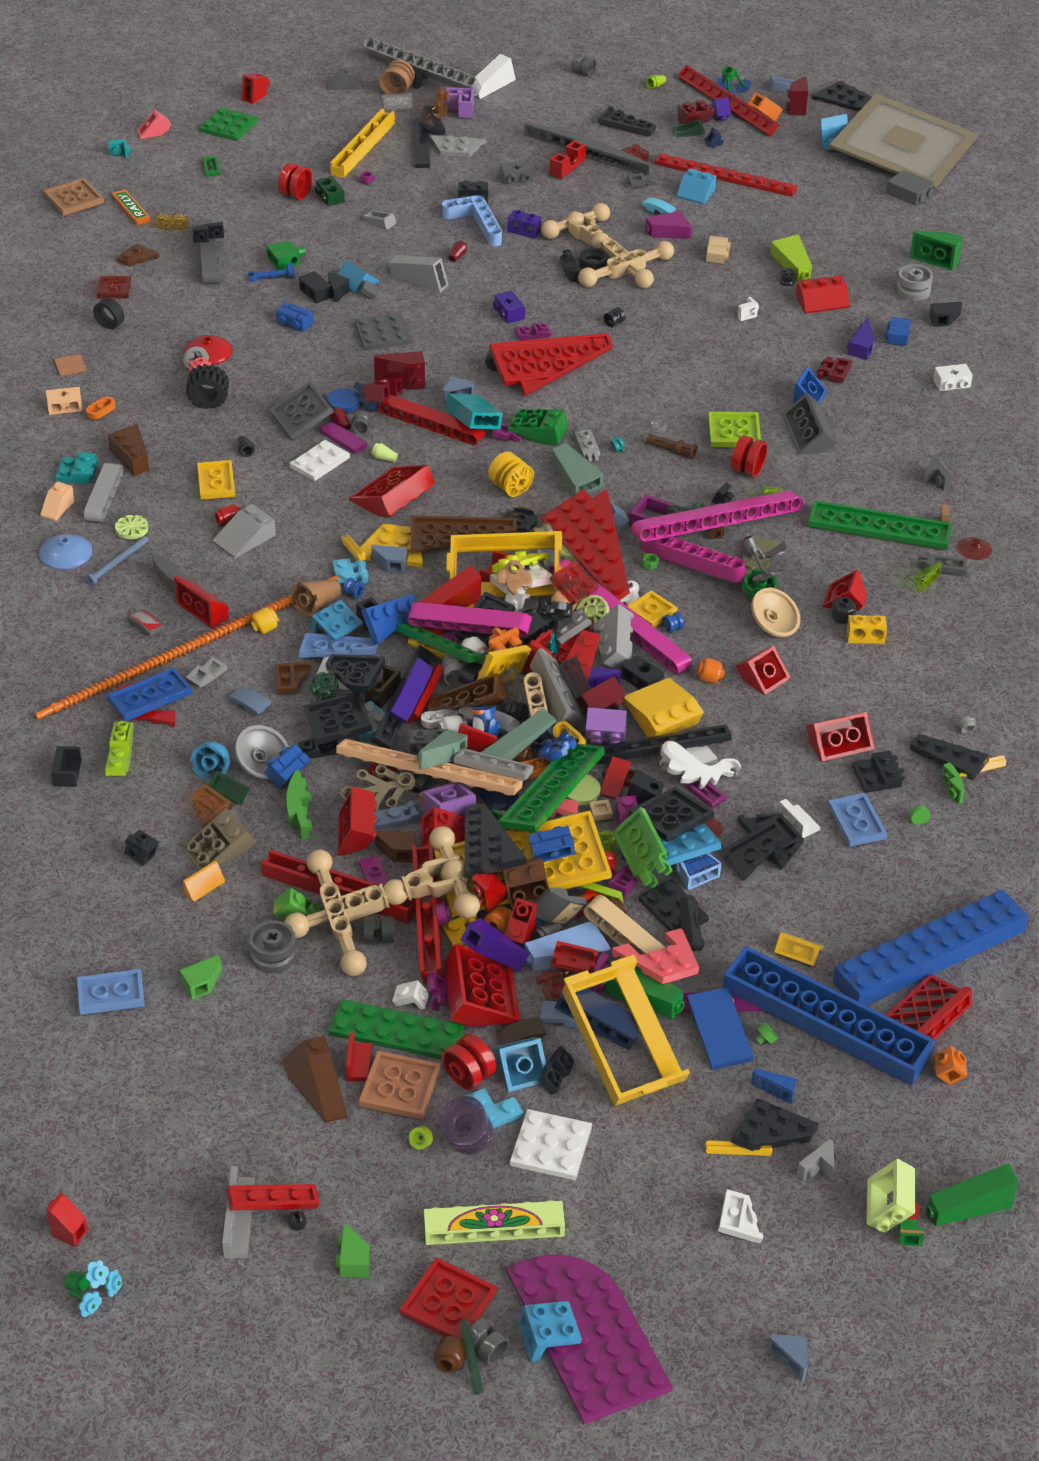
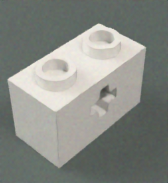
[933,364,972,391]

